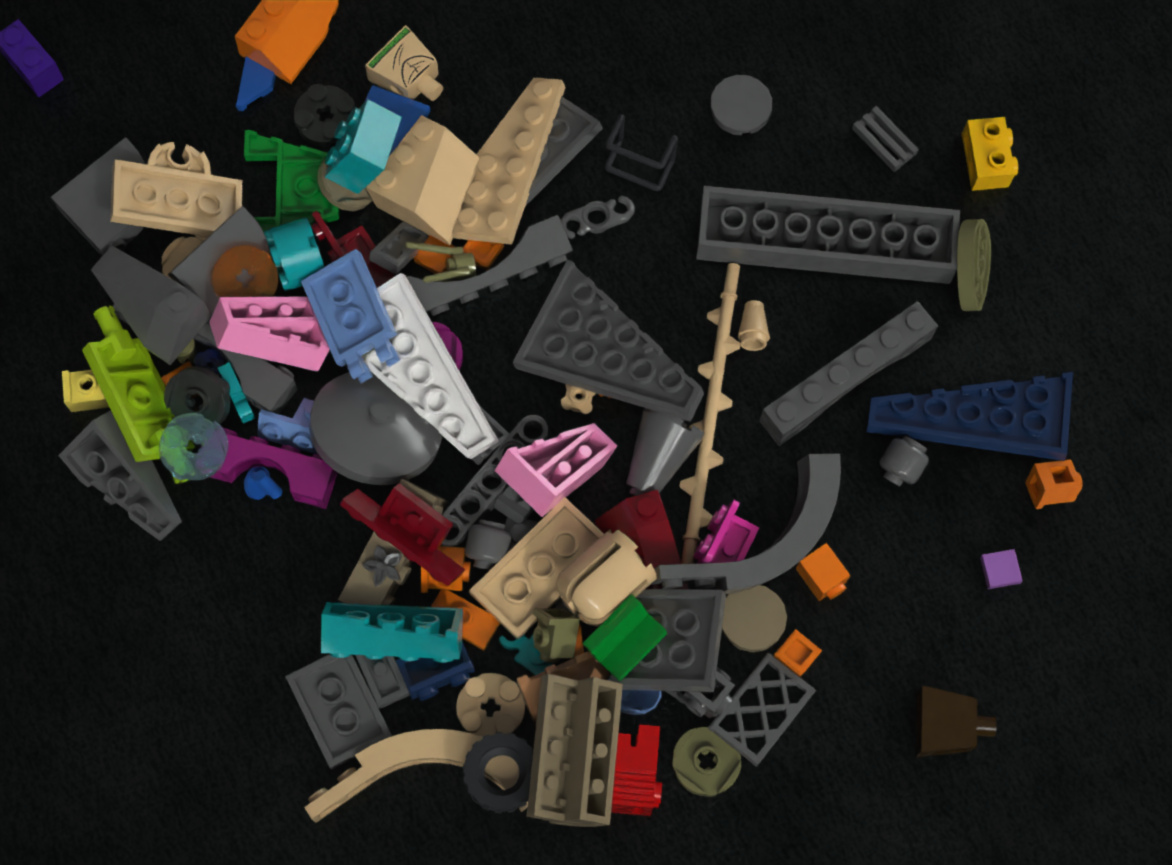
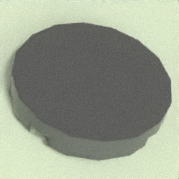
[710,75,772,135]

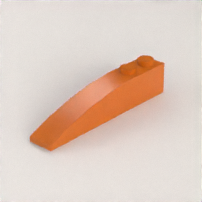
[235,0,339,84]

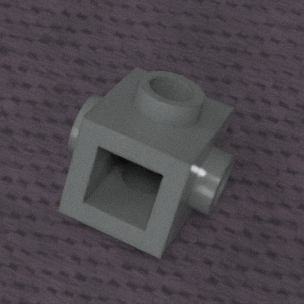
[683,667,735,719]

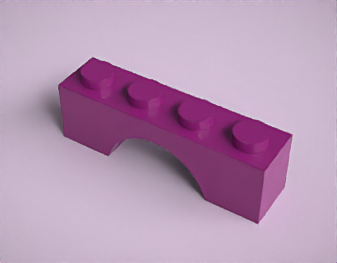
[195,428,338,509]

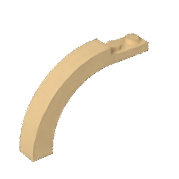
[304,729,528,823]

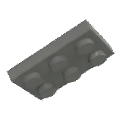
[285,654,392,770]

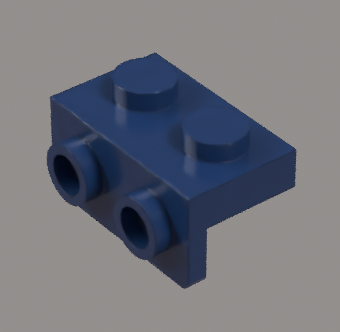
[396,642,475,701]

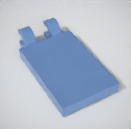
[301,249,400,383]

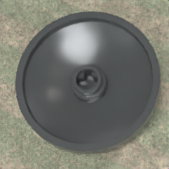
[309,372,442,485]

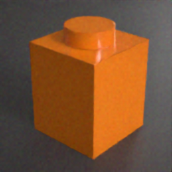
[796,543,851,601]

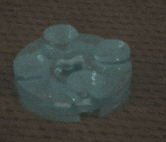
[159,413,228,480]

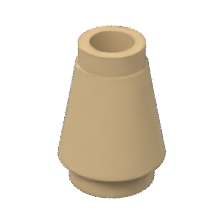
[737,300,770,351]

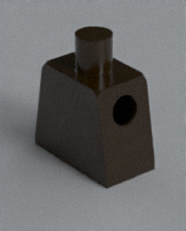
[915,686,996,757]

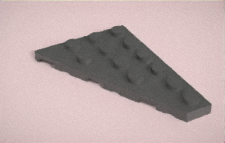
[513,260,704,422]

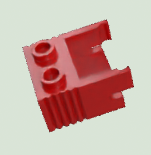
[611,724,662,816]

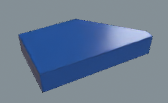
[236,57,276,111]

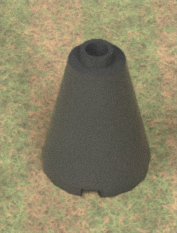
[626,408,705,496]

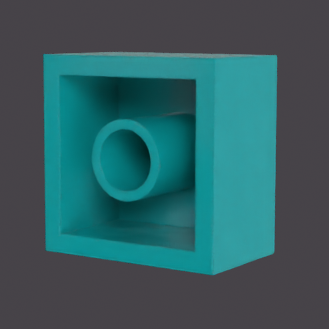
[325,100,402,194]

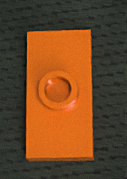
[431,590,500,651]

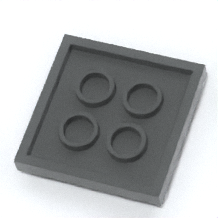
[611,589,726,692]

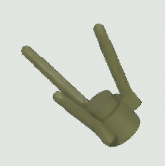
[405,242,476,283]

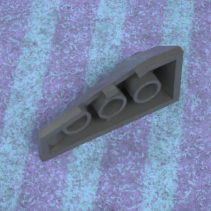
[91,246,212,365]
[58,410,182,541]

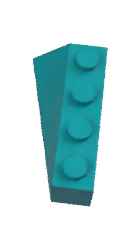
[321,602,463,663]

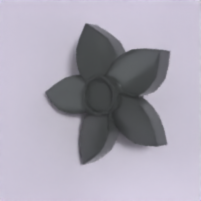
[362,545,402,587]

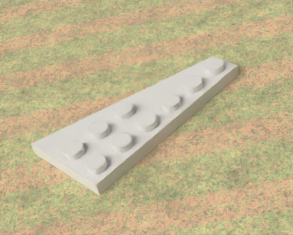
[361,273,499,459]

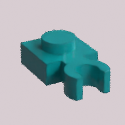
[217,362,255,424]
[500,634,555,676]

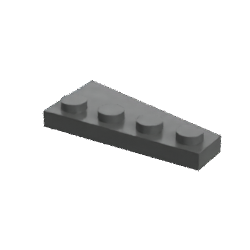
[525,96,603,206]

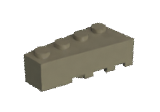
[338,479,449,605]

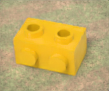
[962,117,1018,191]

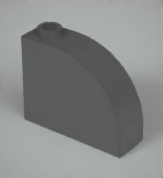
[51,137,145,256]
[167,206,270,319]

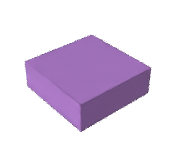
[980,549,1023,589]

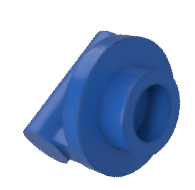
[244,466,282,500]

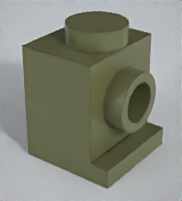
[533,608,580,663]

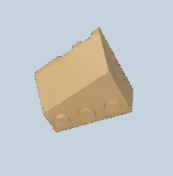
[366,115,479,245]

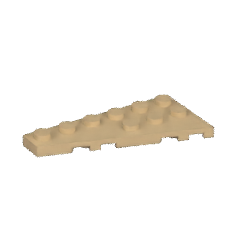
[424,78,566,244]

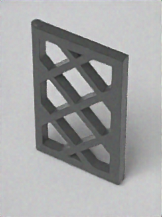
[708,653,816,767]

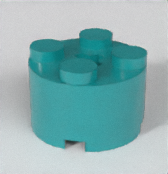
[264,217,325,292]

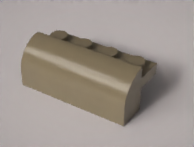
[527,674,623,827]

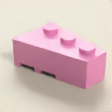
[209,297,330,372]
[494,423,617,517]

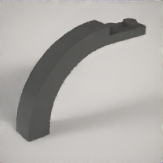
[651,454,841,595]

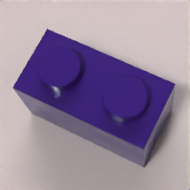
[0,19,64,97]

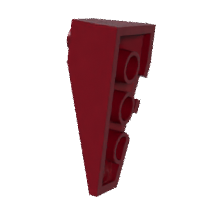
[594,490,689,590]

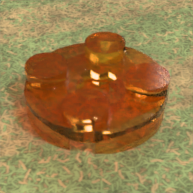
[211,245,278,299]

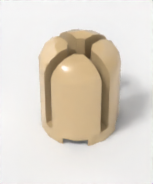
[557,529,657,627]

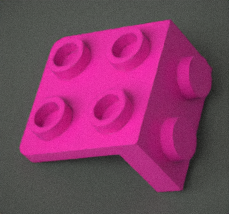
[692,500,759,564]

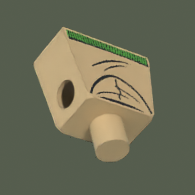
[365,25,443,101]

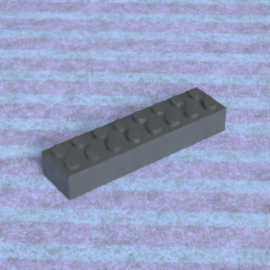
[696,186,960,284]

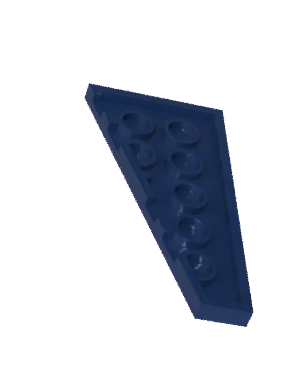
[867,372,1073,461]

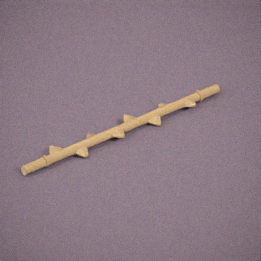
[680,263,741,564]

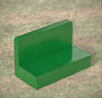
[582,594,667,681]

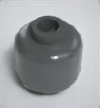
[879,435,929,487]
[465,520,511,570]

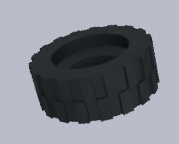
[463,732,534,813]

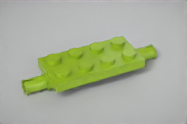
[82,306,195,483]

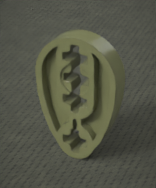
[957,219,991,311]

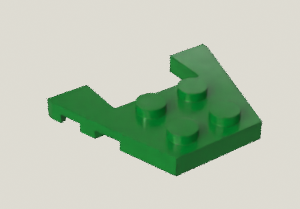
[244,130,340,235]

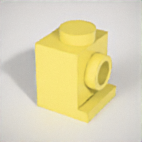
[62,370,109,412]

